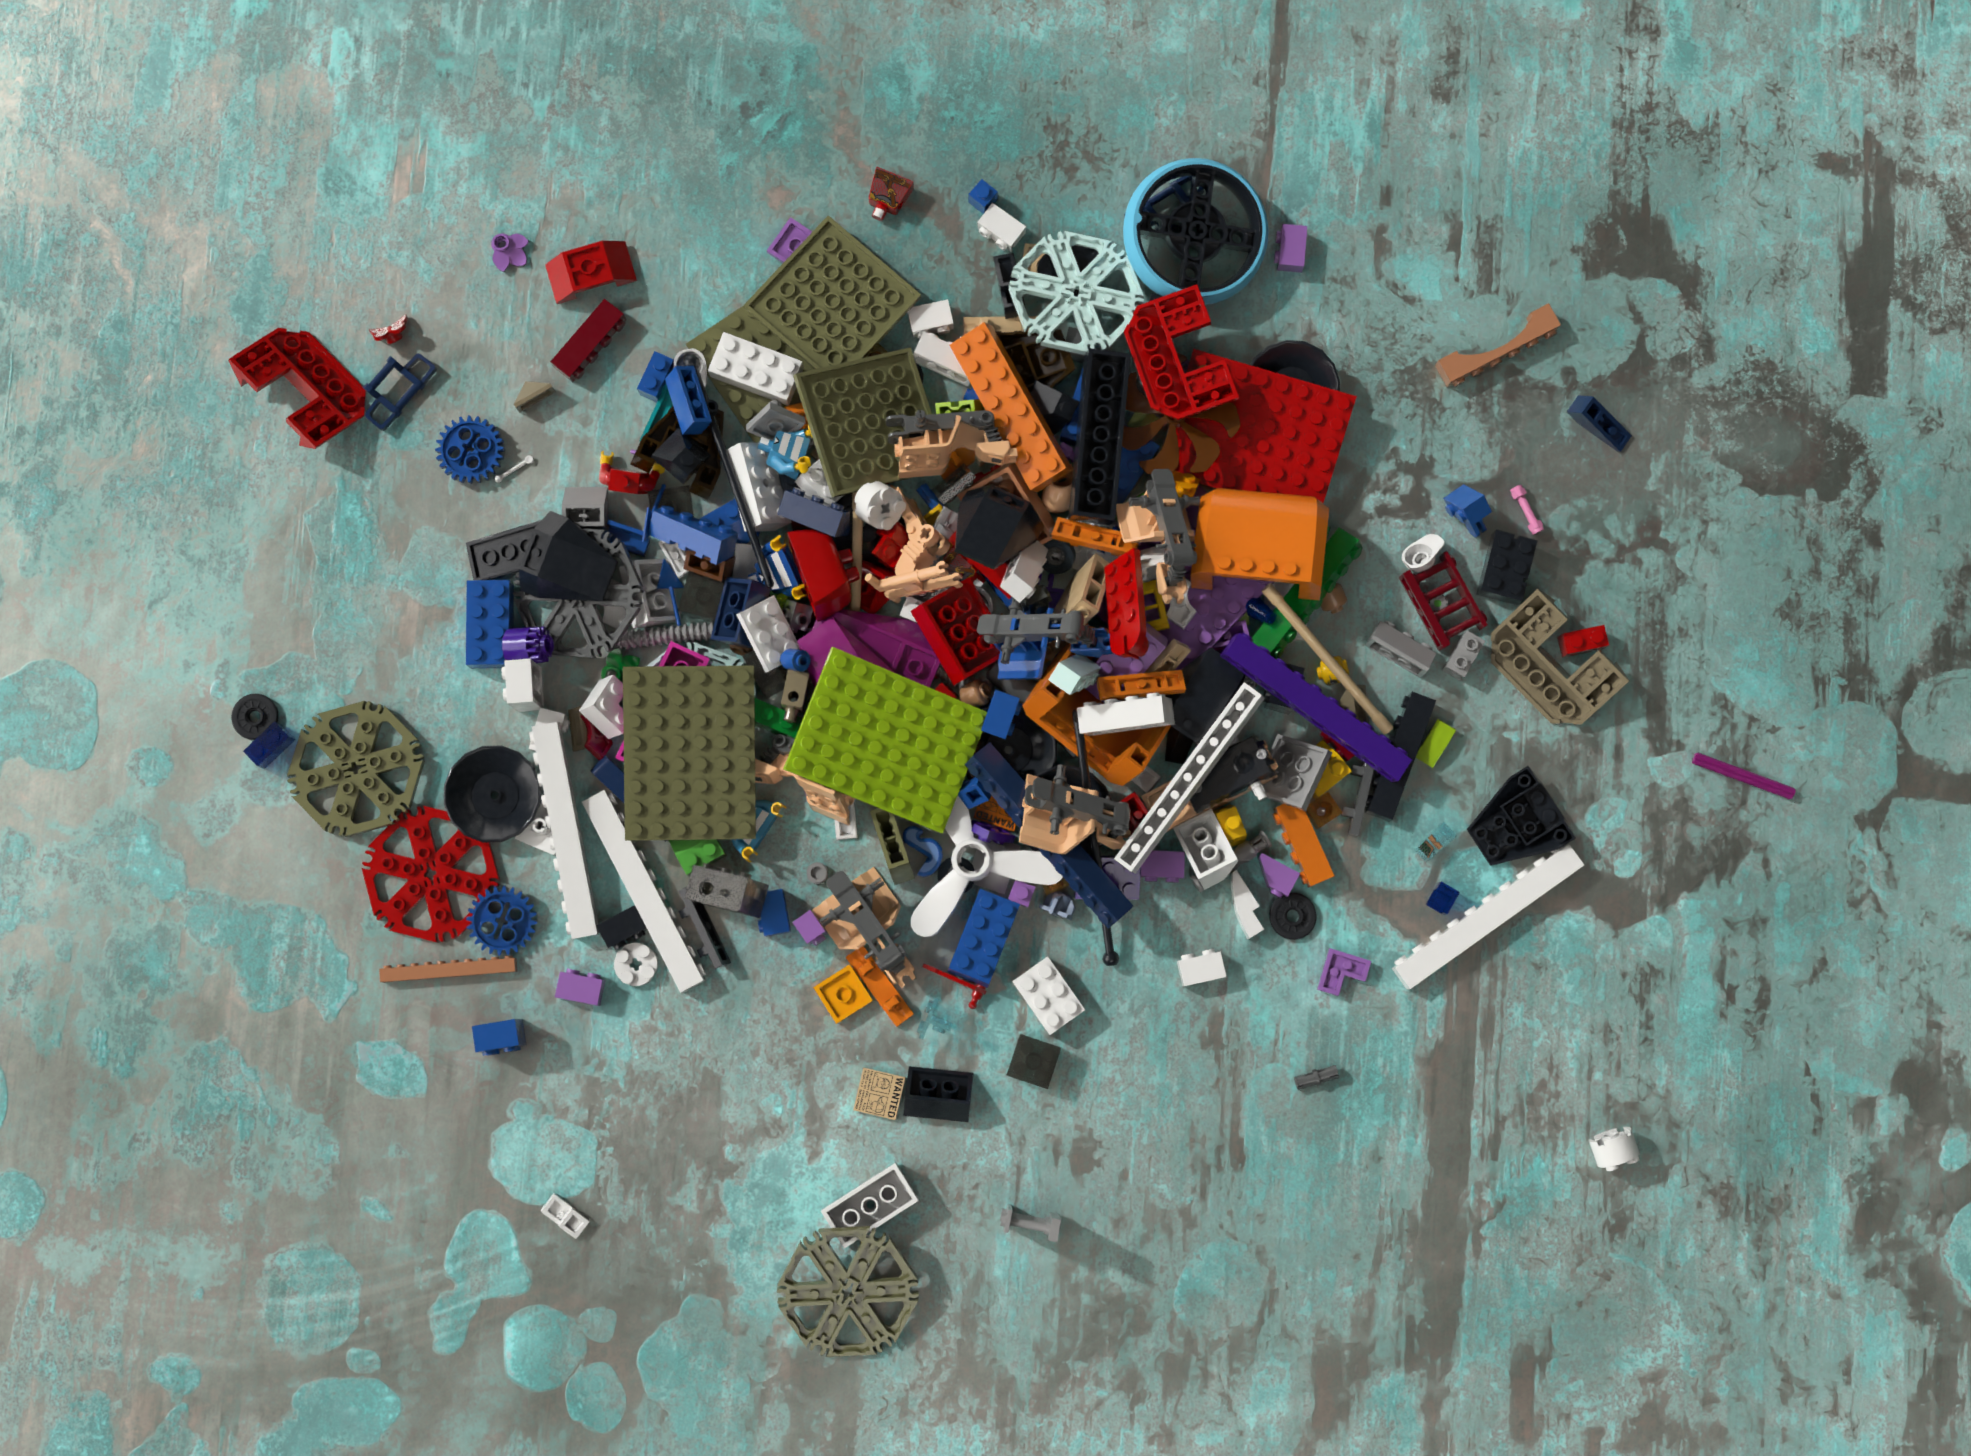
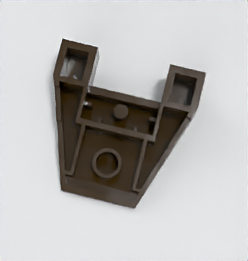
[995,330,1076,392]
[630,406,724,500]

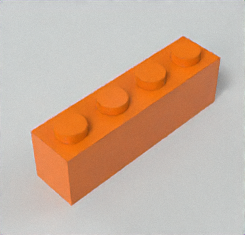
[1272,804,1334,888]

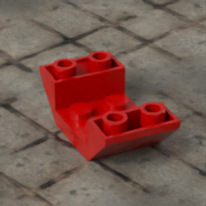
[545,240,637,305]

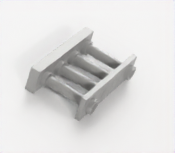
[1000,1204,1061,1242]

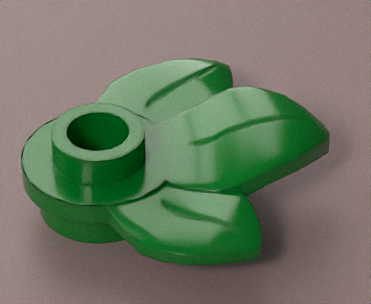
[601,648,640,683]

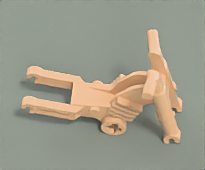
[865,485,963,604]

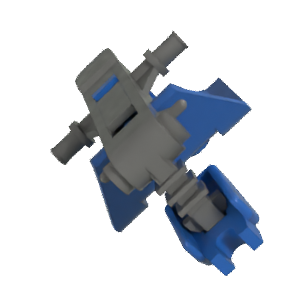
[977,598,1113,680]

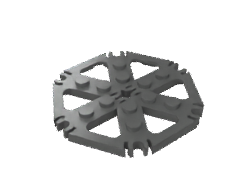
[513,529,644,658]

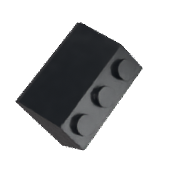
[903,1066,973,1122]

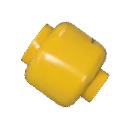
[1317,656,1349,685]

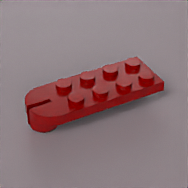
[1104,547,1149,660]

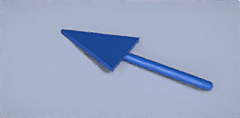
[642,484,666,543]
[656,558,685,626]

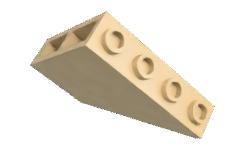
[1045,553,1109,661]

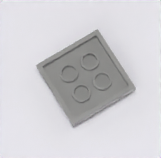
[1252,734,1332,811]

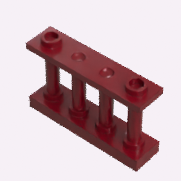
[1398,551,1488,651]

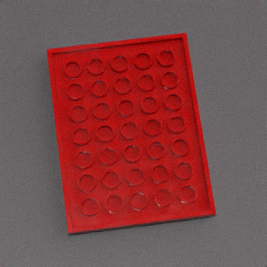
[1172,349,1357,504]

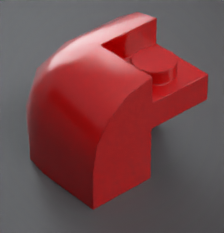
[872,521,910,573]

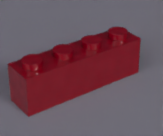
[550,298,627,383]

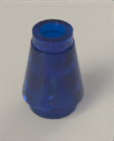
[1245,597,1277,625]

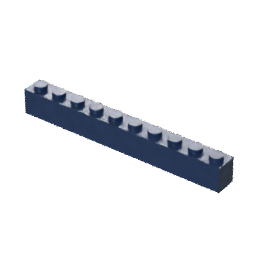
[965,743,1134,928]

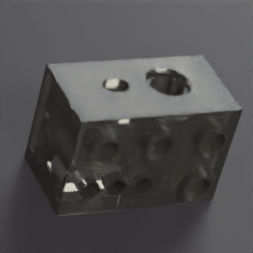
[684,863,769,919]

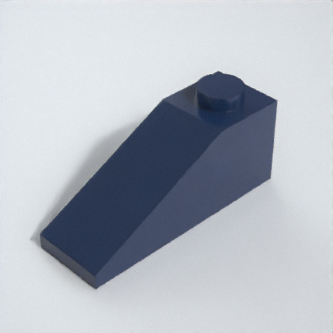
[1567,395,1632,452]

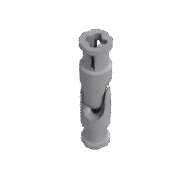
[1190,830,1272,893]

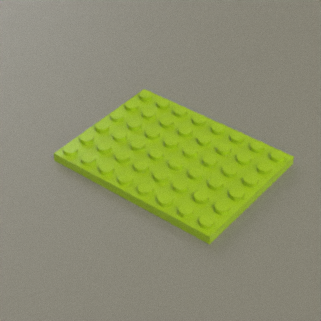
[783,647,987,834]

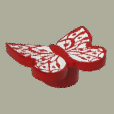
[369,314,408,344]

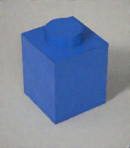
[968,179,998,214]

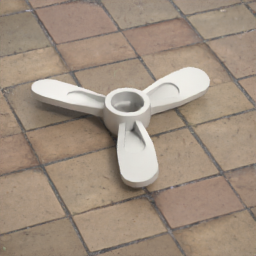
[911,796,1063,938]

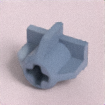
[1039,891,1076,921]

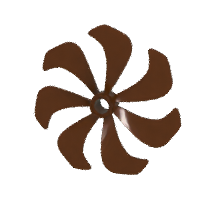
[1122,353,1240,474]

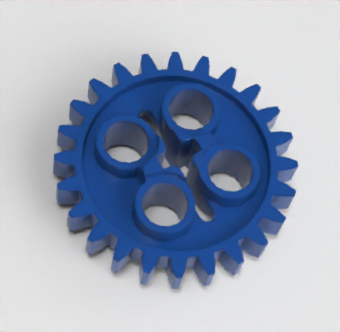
[435,415,505,484]
[466,885,537,956]

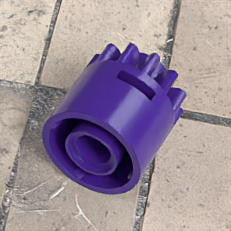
[502,626,554,664]

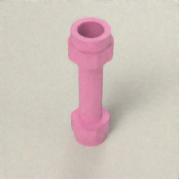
[1510,484,1544,535]

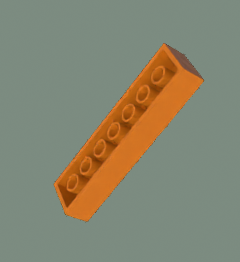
[949,322,1073,492]

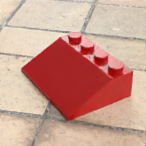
[910,577,1000,685]

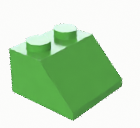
[669,839,727,877]

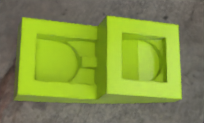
[1416,719,1456,768]

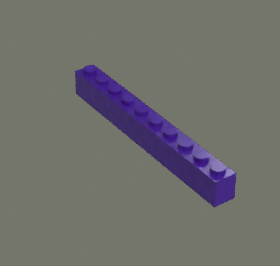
[1220,633,1412,782]

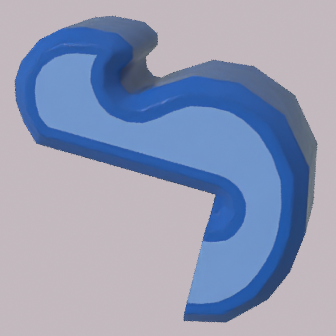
[903,826,943,878]

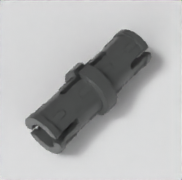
[1294,1065,1339,1090]

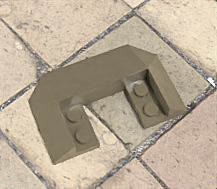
[1491,589,1630,724]

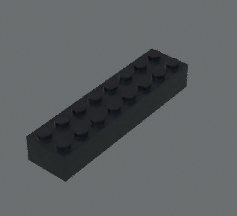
[1068,348,1131,526]

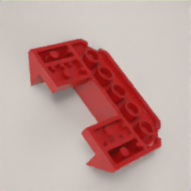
[1124,284,1239,420]
[228,328,366,449]

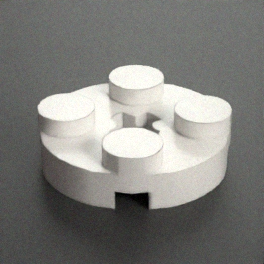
[614,943,658,986]

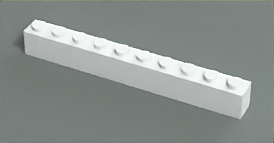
[1114,682,1265,874]
[529,722,600,939]
[582,790,707,993]
[1392,844,1584,990]

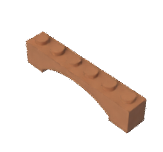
[1435,303,1561,387]

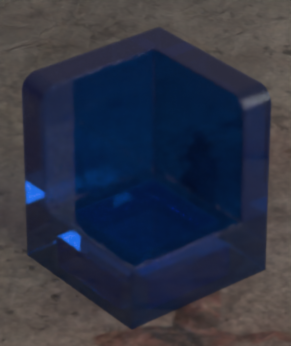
[1426,881,1460,915]

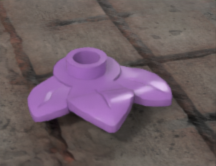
[491,233,529,272]

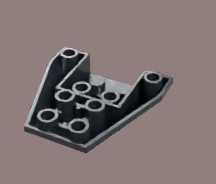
[954,484,1044,570]
[519,511,618,602]
[1165,647,1245,744]
[1467,766,1576,866]

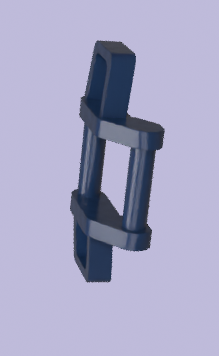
[1124,176,1205,231]
[363,353,437,431]

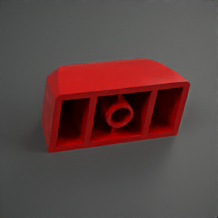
[787,530,860,622]

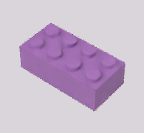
[1086,622,1168,704]

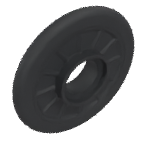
[231,694,278,740]
[1269,892,1317,940]

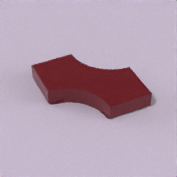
[580,714,613,760]

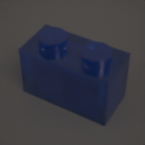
[243,721,296,769]

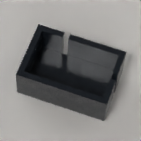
[1476,529,1538,605]

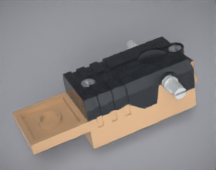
[1141,735,1278,832]

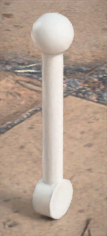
[494,455,534,483]

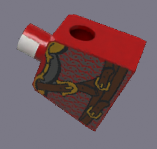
[869,167,914,221]
[937,546,986,587]

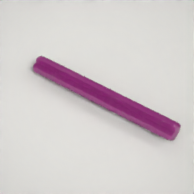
[1692,753,1796,799]

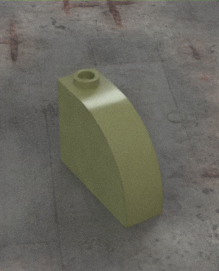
[870,808,915,885]

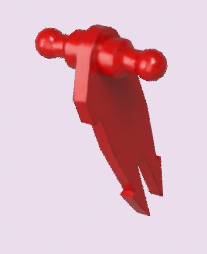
[922,963,987,1009]

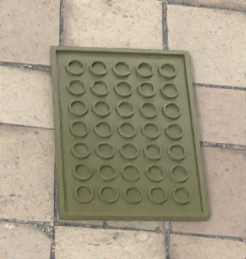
[623,666,756,841]

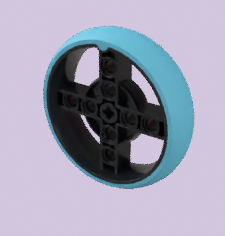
[1123,158,1268,305]

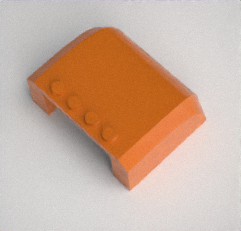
[1191,488,1329,600]
[1022,623,1171,786]

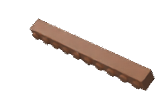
[379,956,517,982]

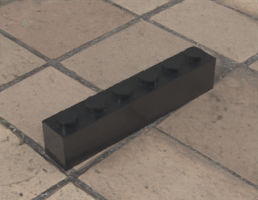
[1365,691,1436,822]

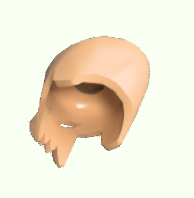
[1041,464,1073,514]

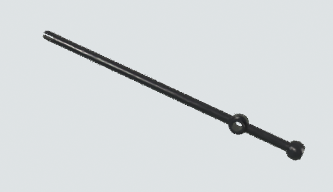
[683,355,774,588]
[1072,709,1119,966]

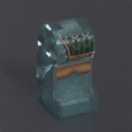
[1414,822,1457,862]

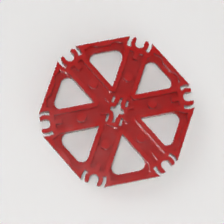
[361,806,500,943]

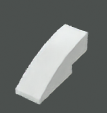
[1231,870,1264,939]

